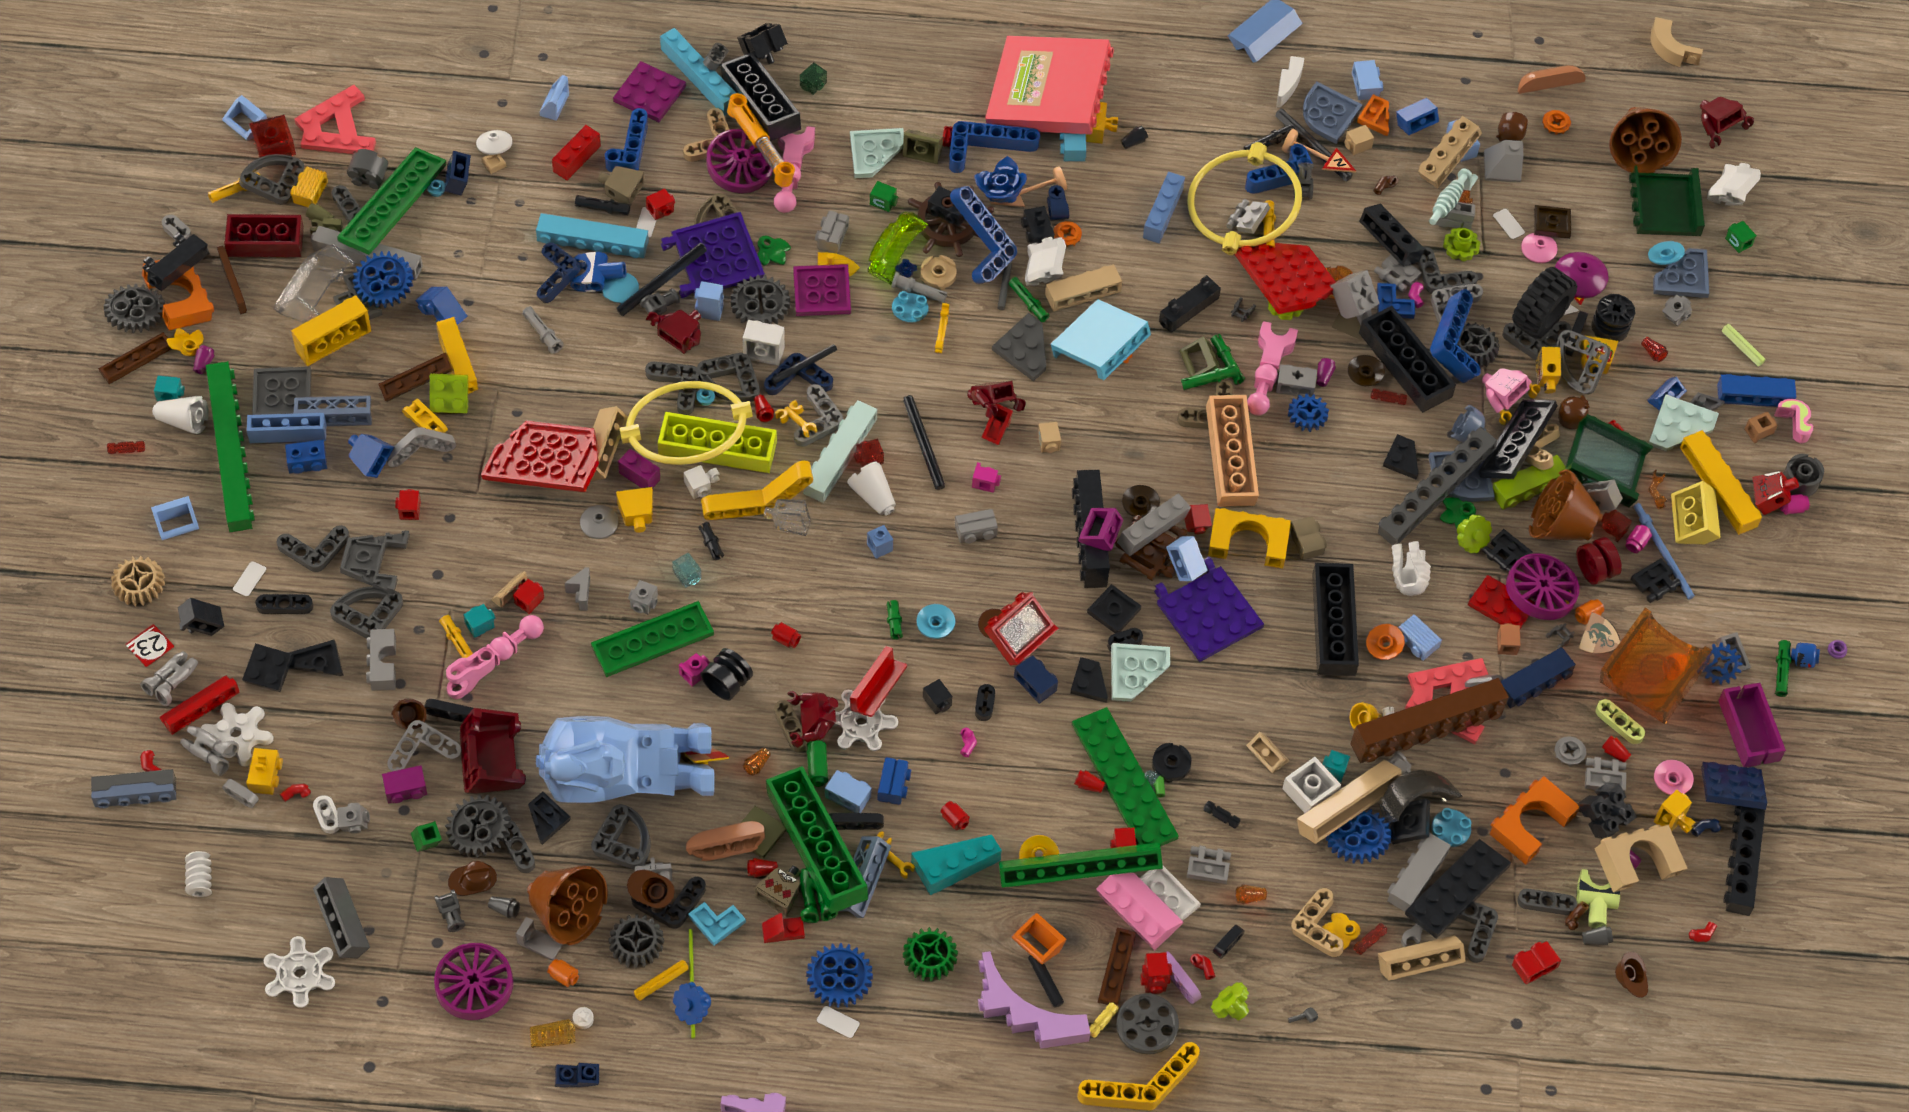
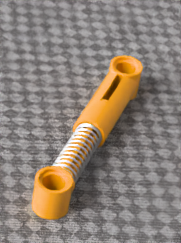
[727,93,795,187]

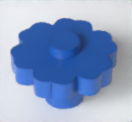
[673,982,711,1025]

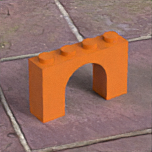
[142,260,214,330]
[1490,776,1580,865]

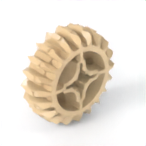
[111,555,165,607]

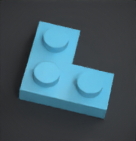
[688,902,746,946]

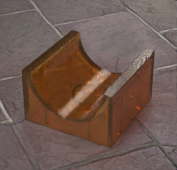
[1599,608,1712,724]

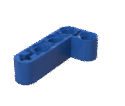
[605,108,648,172]
[1245,144,1313,194]

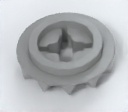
[1554,736,1586,766]

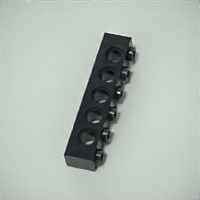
[1723,806,1765,916]

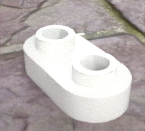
[313,796,339,834]

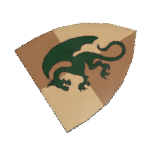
[1579,612,1622,654]

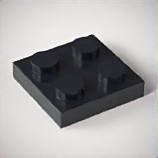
[1087,584,1142,633]
[242,643,294,692]
[1390,798,1430,845]

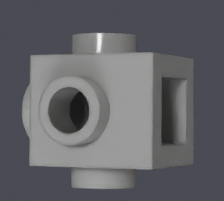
[1662,294,1692,326]
[628,580,658,614]
[337,803,370,833]

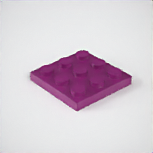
[613,61,686,123]
[793,264,851,316]

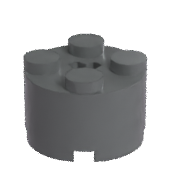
[347,149,389,189]
[1783,454,1824,497]

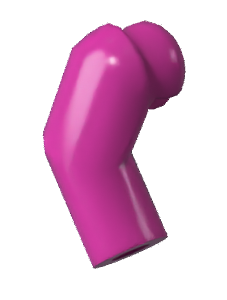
[1408,282,1424,308]
[960,727,977,757]

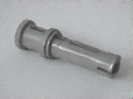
[891,272,948,303]
[522,306,564,354]

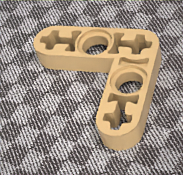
[683,108,734,162]
[1525,424,1560,470]
[1291,888,1343,957]

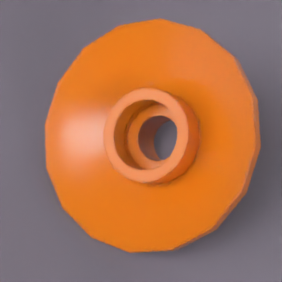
[1366,624,1405,660]

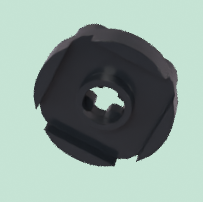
[1152,743,1192,783]

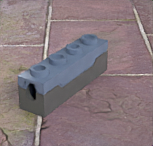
[91,769,176,808]

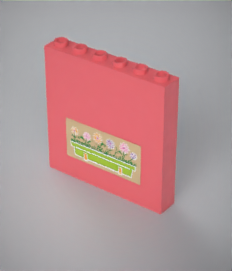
[985,36,1114,134]

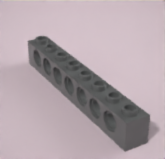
[1378,427,1497,545]

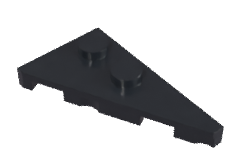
[289,640,344,676]

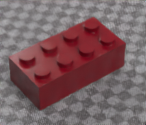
[224,214,304,257]

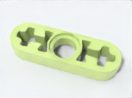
[1596,699,1645,744]

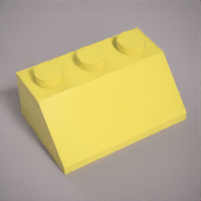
[1671,481,1720,544]

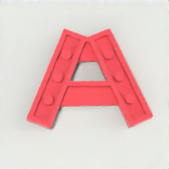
[294,85,376,154]
[1405,658,1488,745]

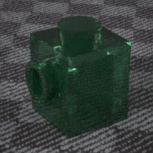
[800,62,827,95]

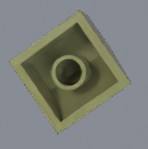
[903,129,943,164]

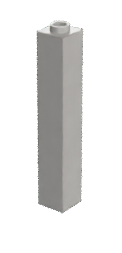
[311,226,423,281]

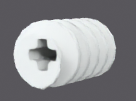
[185,851,212,897]

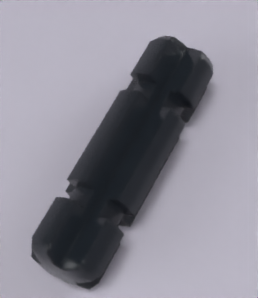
[1203,801,1241,829]

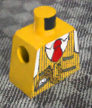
[1535,347,1561,394]

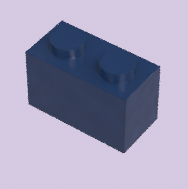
[444,151,471,196]
[1014,655,1058,704]

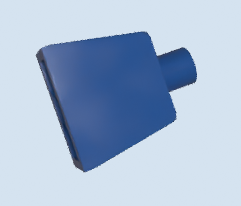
[348,434,394,478]

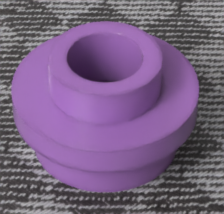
[1827,640,1847,659]

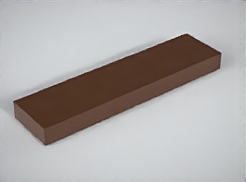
[217,246,247,315]
[98,332,172,384]
[378,352,454,402]
[1097,927,1137,1006]

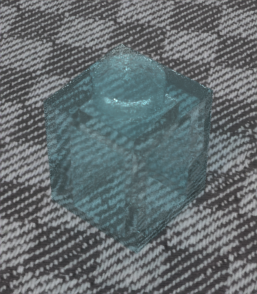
[672,553,702,588]

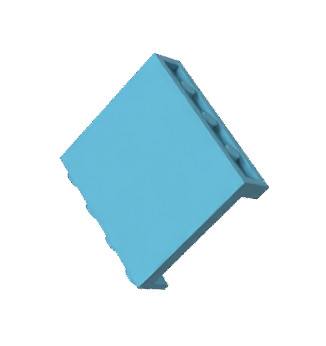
[1051,299,1151,380]

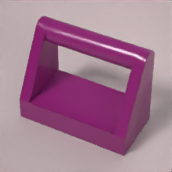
[1078,508,1123,551]

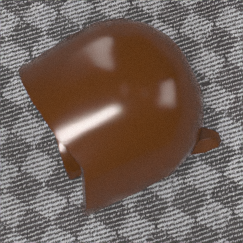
[1496,112,1528,142]
[1558,395,1590,429]
[391,698,427,730]

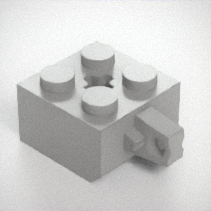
[1330,270,1380,325]

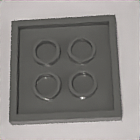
[252,366,311,415]

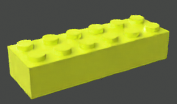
[658,412,777,473]

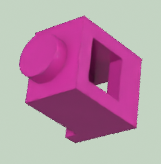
[972,462,1001,493]
[679,653,710,687]

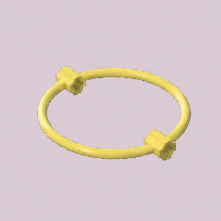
[1187,142,1302,255]
[619,381,753,465]

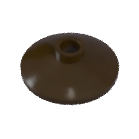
[1348,355,1385,387]
[1122,485,1160,518]

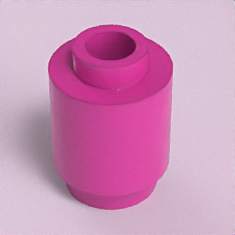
[1780,494,1809,515]
[1625,525,1652,553]

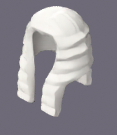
[1392,541,1431,596]

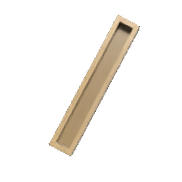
[1297,760,1403,844]

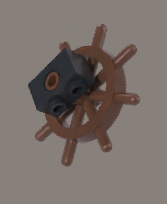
[903,182,994,257]

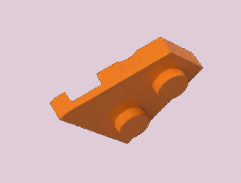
[1357,94,1389,136]

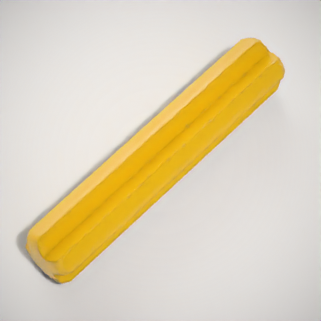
[634,960,689,1001]

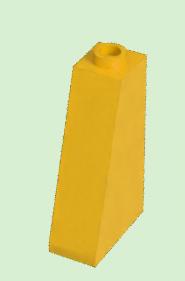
[436,317,478,394]

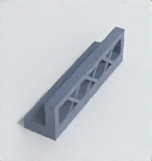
[293,395,372,426]
[840,836,891,918]

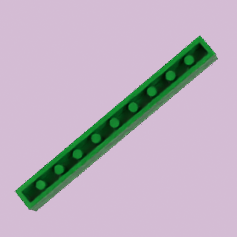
[206,361,255,533]

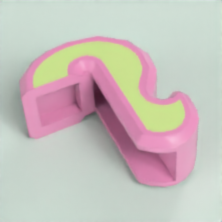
[1774,399,1813,443]

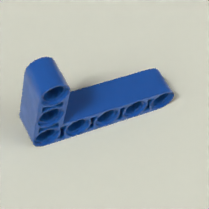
[949,121,1040,173]
[950,186,1017,284]
[1430,289,1481,383]

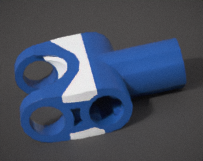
[570,252,627,292]

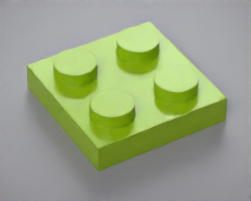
[430,374,468,413]

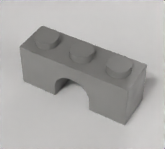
[366,629,396,691]

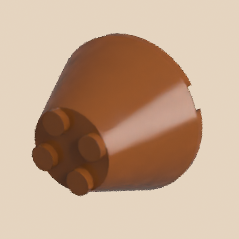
[1609,107,1682,173]
[1529,469,1603,541]
[527,866,608,945]

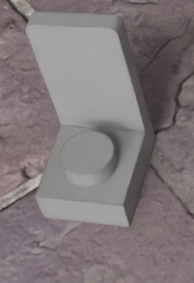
[516,917,563,961]

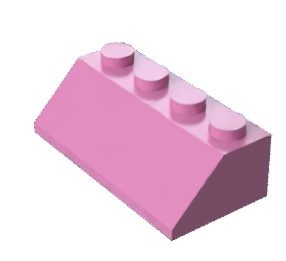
[1096,872,1184,951]

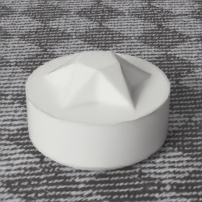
[573,1007,594,1029]

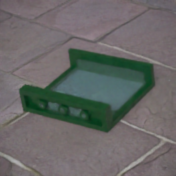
[1565,414,1653,508]

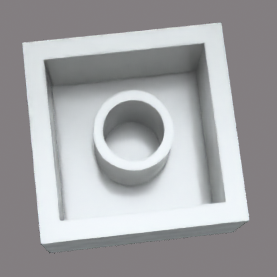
[743,320,785,366]
[1282,757,1341,813]

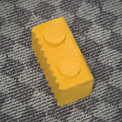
[290,166,328,207]

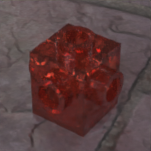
[854,438,884,468]

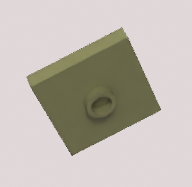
[741,806,786,859]

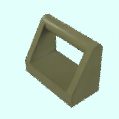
[1179,336,1221,377]

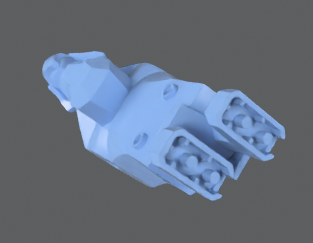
[536,716,714,803]

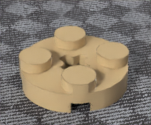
[920,255,957,291]

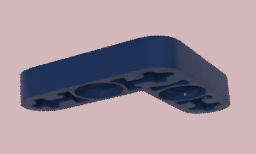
[537,242,581,303]
[764,353,833,395]

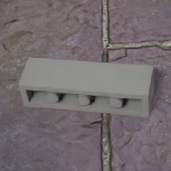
[1117,493,1191,556]
[1387,833,1451,912]

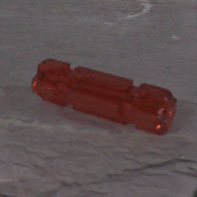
[1370,388,1407,405]
[107,441,145,454]
[1354,923,1388,955]

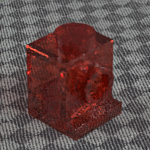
[1600,509,1632,543]

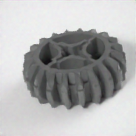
[1457,322,1500,369]
[609,914,664,968]

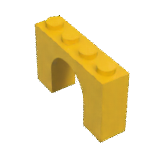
[1208,508,1291,569]

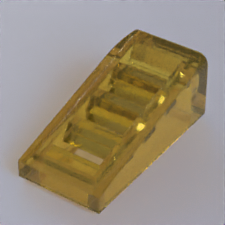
[530,1019,575,1048]

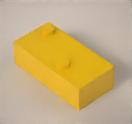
[291,295,371,366]

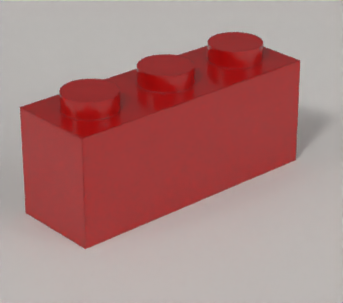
[552,125,601,181]

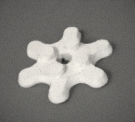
[833,690,898,751]
[201,703,274,767]
[264,936,335,1008]

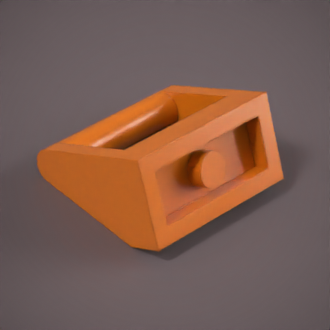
[1012,913,1067,965]

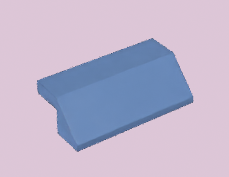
[1227,0,1303,63]

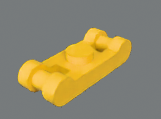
[402,398,448,433]

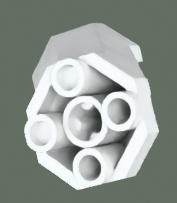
[1707,163,1761,206]
[1025,237,1066,286]

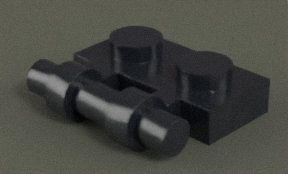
[1482,529,1533,573]
[1630,558,1681,603]

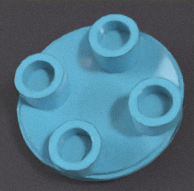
[602,273,639,304]
[892,291,928,322]
[1431,808,1471,847]

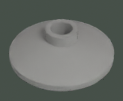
[580,505,618,539]

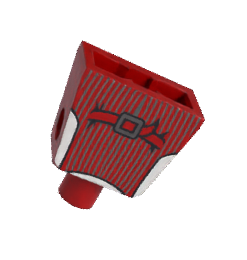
[1752,471,1799,515]

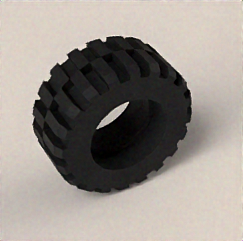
[1512,267,1578,339]

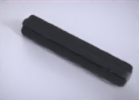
[1028,955,1064,1008]

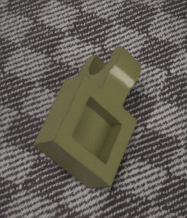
[310,218,344,234]

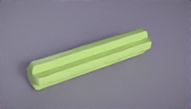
[1722,324,1766,366]

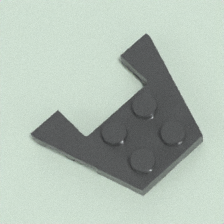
[340,530,410,594]

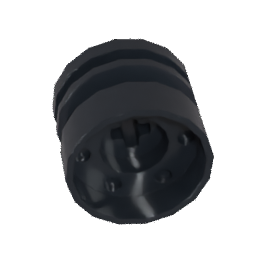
[1591,294,1635,342]
[700,648,753,701]

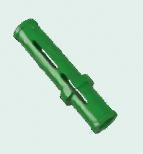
[1008,277,1050,323]
[1210,334,1245,385]
[1181,364,1238,391]
[1775,640,1792,697]

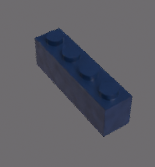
[1501,647,1576,709]

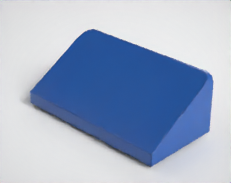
[1647,376,1687,411]

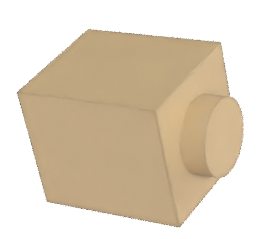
[1344,125,1374,155]
[1038,422,1061,453]

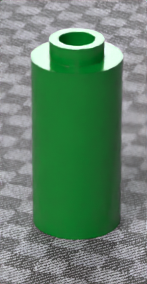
[806,741,828,787]

